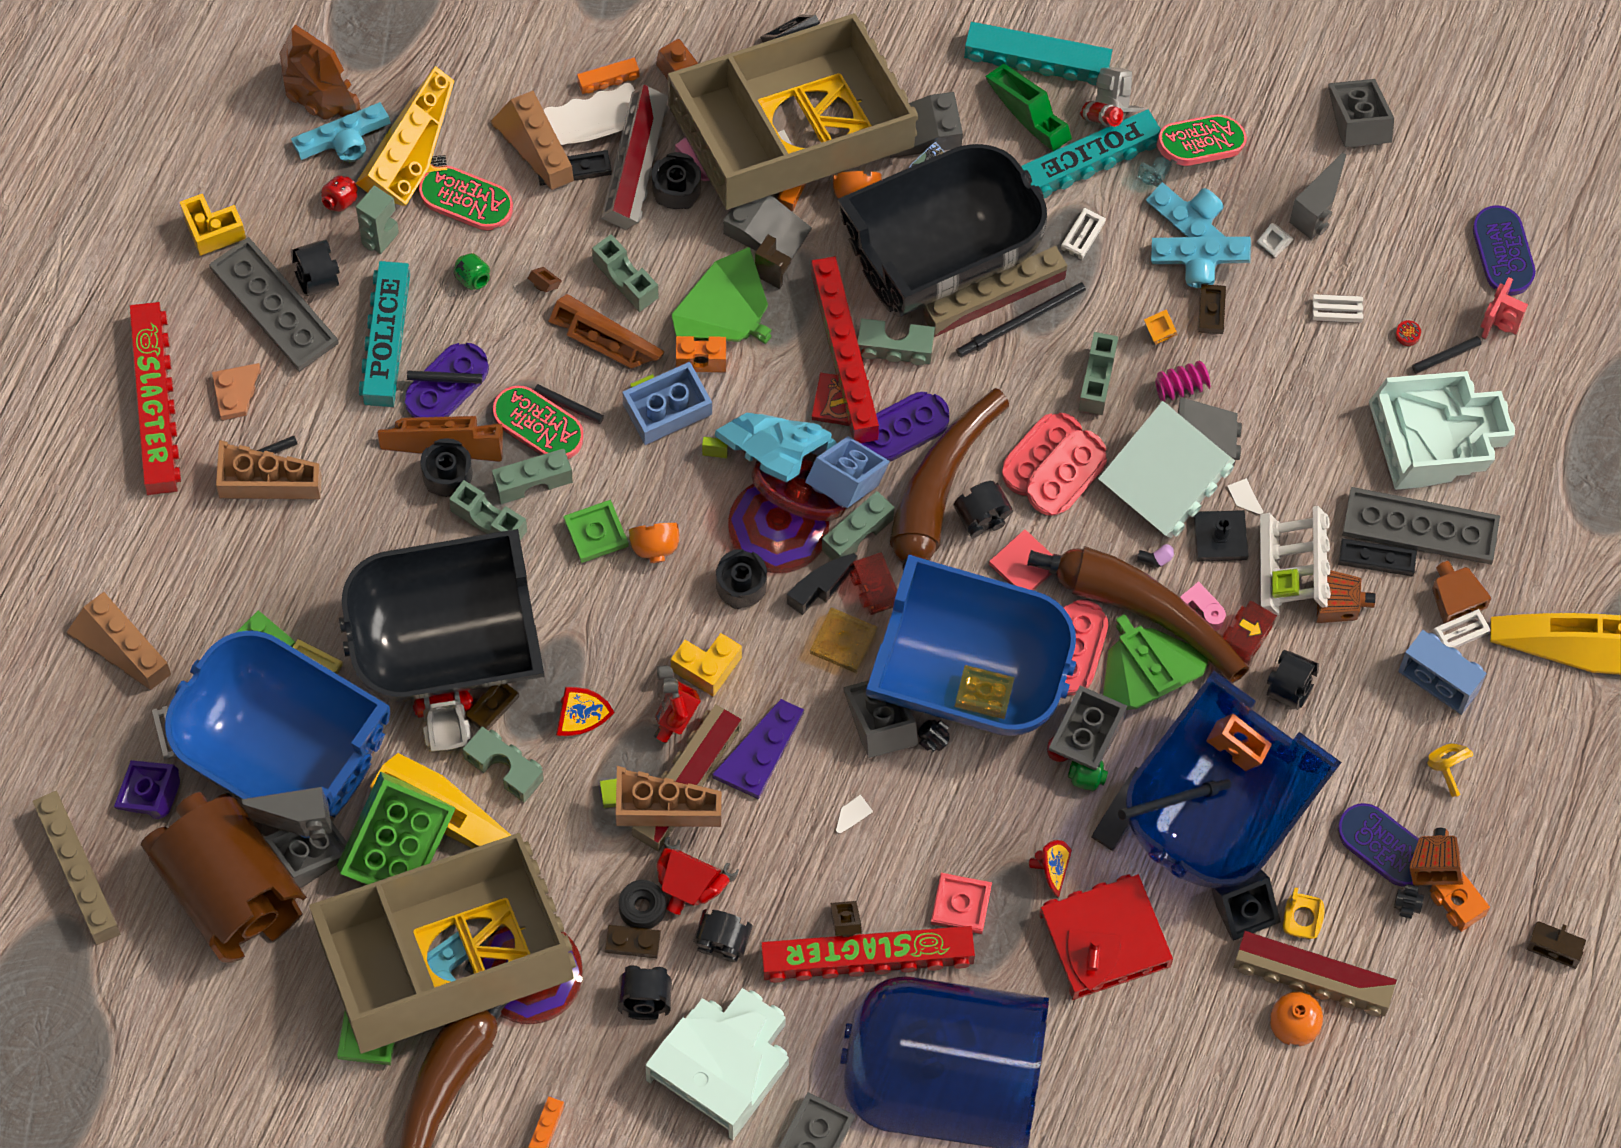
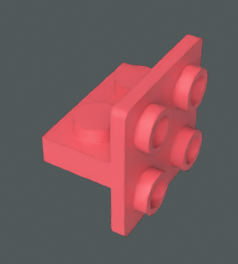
[1480,277,1528,339]

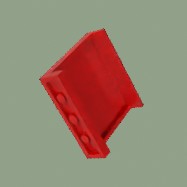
[1039,874,1173,1000]

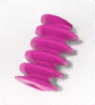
[1155,360,1211,402]

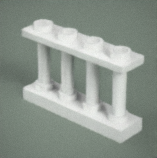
[1260,506,1331,616]

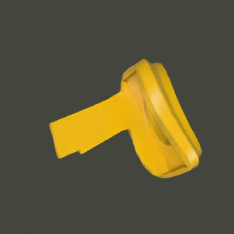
[1427,743,1473,797]
[1283,888,1325,939]

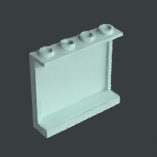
[1098,401,1235,538]

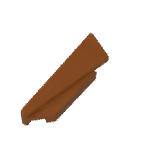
[548,294,665,369]
[377,416,503,462]

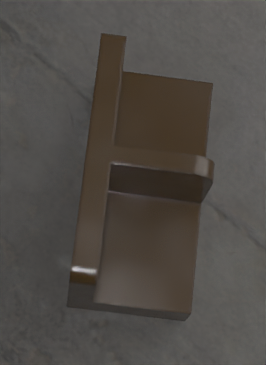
[755,234,791,289]
[1526,921,1586,969]

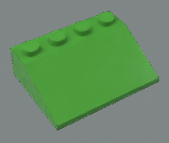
[337,771,456,885]

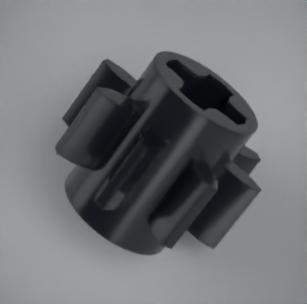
[918,719,950,752]
[1394,884,1424,919]

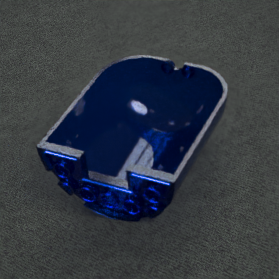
[1126,671,1342,888]
[840,976,1049,1148]

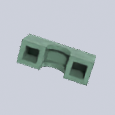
[356,185,399,254]
[592,234,659,312]
[858,318,935,365]
[1078,332,1118,415]
[492,448,573,504]
[449,480,527,540]
[822,491,895,560]
[463,726,544,803]

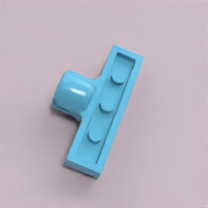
[291,102,391,162]
[1146,182,1225,237]
[1151,237,1251,288]
[427,932,468,982]

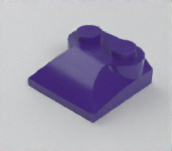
[114,760,180,819]

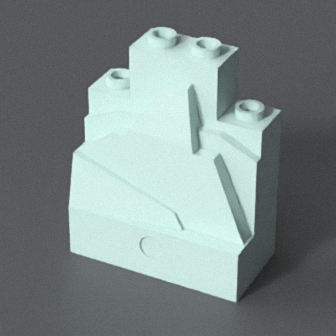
[1369,371,1515,490]
[645,988,789,1140]

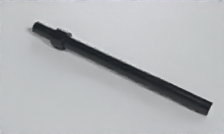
[956,282,1086,358]
[1118,779,1231,820]

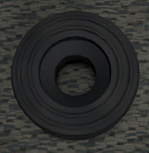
[619,880,666,929]

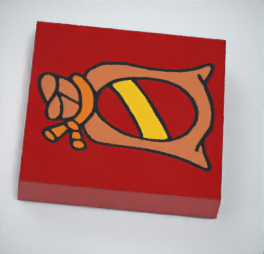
[812,372,869,426]

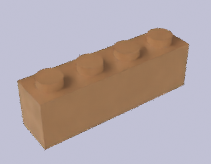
[491,91,574,190]
[216,440,322,499]
[67,592,171,690]
[616,766,722,827]

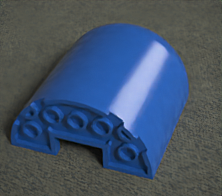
[866,555,1076,736]
[165,631,390,838]

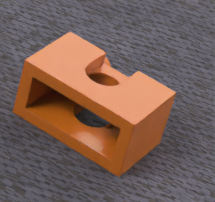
[676,336,726,372]
[1206,714,1272,771]
[1430,871,1490,932]

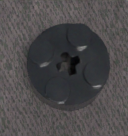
[652,152,701,209]
[291,239,340,296]
[420,438,473,497]
[953,481,1013,538]
[716,549,767,609]
[1266,650,1319,710]
[693,909,753,963]
[617,965,672,1020]

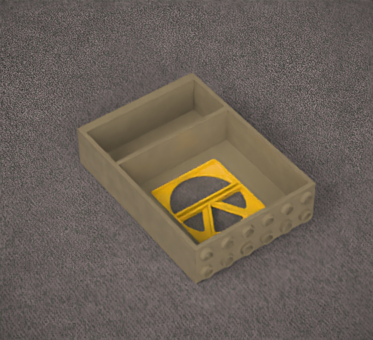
[668,13,918,210]
[309,832,576,1054]

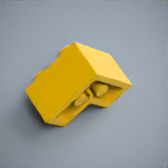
[180,193,246,256]
[671,633,742,697]

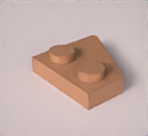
[212,363,261,420]

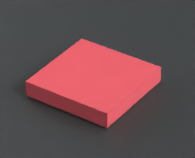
[989,530,1053,590]
[931,873,992,934]

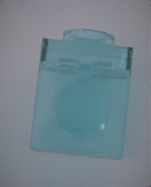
[1138,155,1173,187]

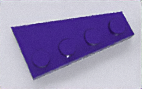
[712,699,804,799]

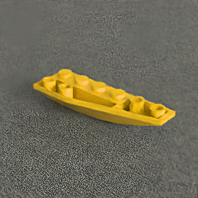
[355,66,454,206]
[1490,613,1621,675]
[370,753,511,849]

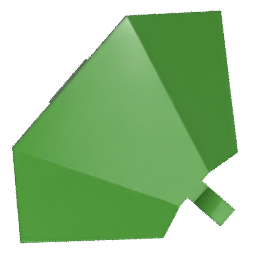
[672,247,771,344]
[1103,614,1210,710]

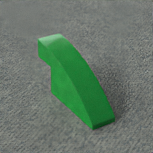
[985,64,1072,151]

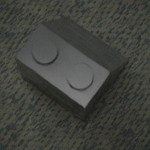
[1177,398,1242,469]

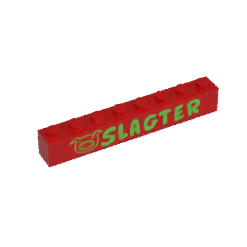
[811,256,879,443]
[130,302,181,495]
[761,926,975,983]

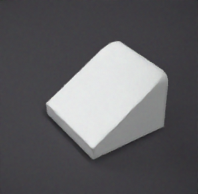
[1257,223,1293,257]

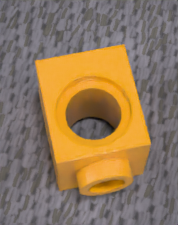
[1144,309,1178,345]

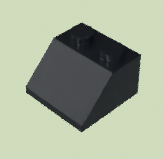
[1210,866,1281,941]

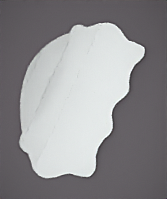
[544,83,635,145]

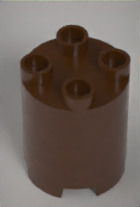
[141,792,307,963]

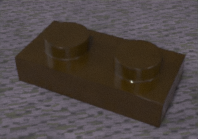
[1198,284,1226,334]
[466,684,519,730]
[830,901,862,937]
[605,925,661,959]

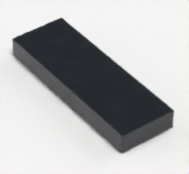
[538,150,612,186]
[1338,538,1417,576]

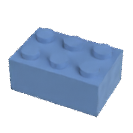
[622,362,712,445]
[805,436,890,508]
[1398,630,1487,715]

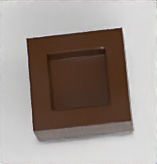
[527,267,562,292]

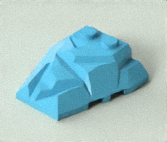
[715,413,837,482]

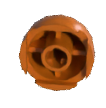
[833,171,882,199]
[629,523,679,563]
[1270,992,1323,1046]

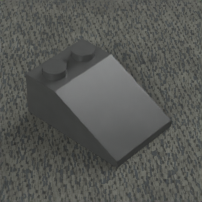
[1328,79,1394,148]
[890,92,963,158]
[1289,152,1346,240]
[723,195,812,260]
[843,680,918,758]
[1049,685,1127,771]
[242,787,332,839]
[264,820,347,888]

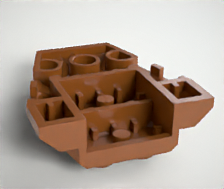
[279,24,361,120]

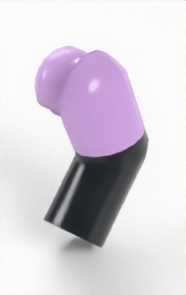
[1136,544,1174,568]

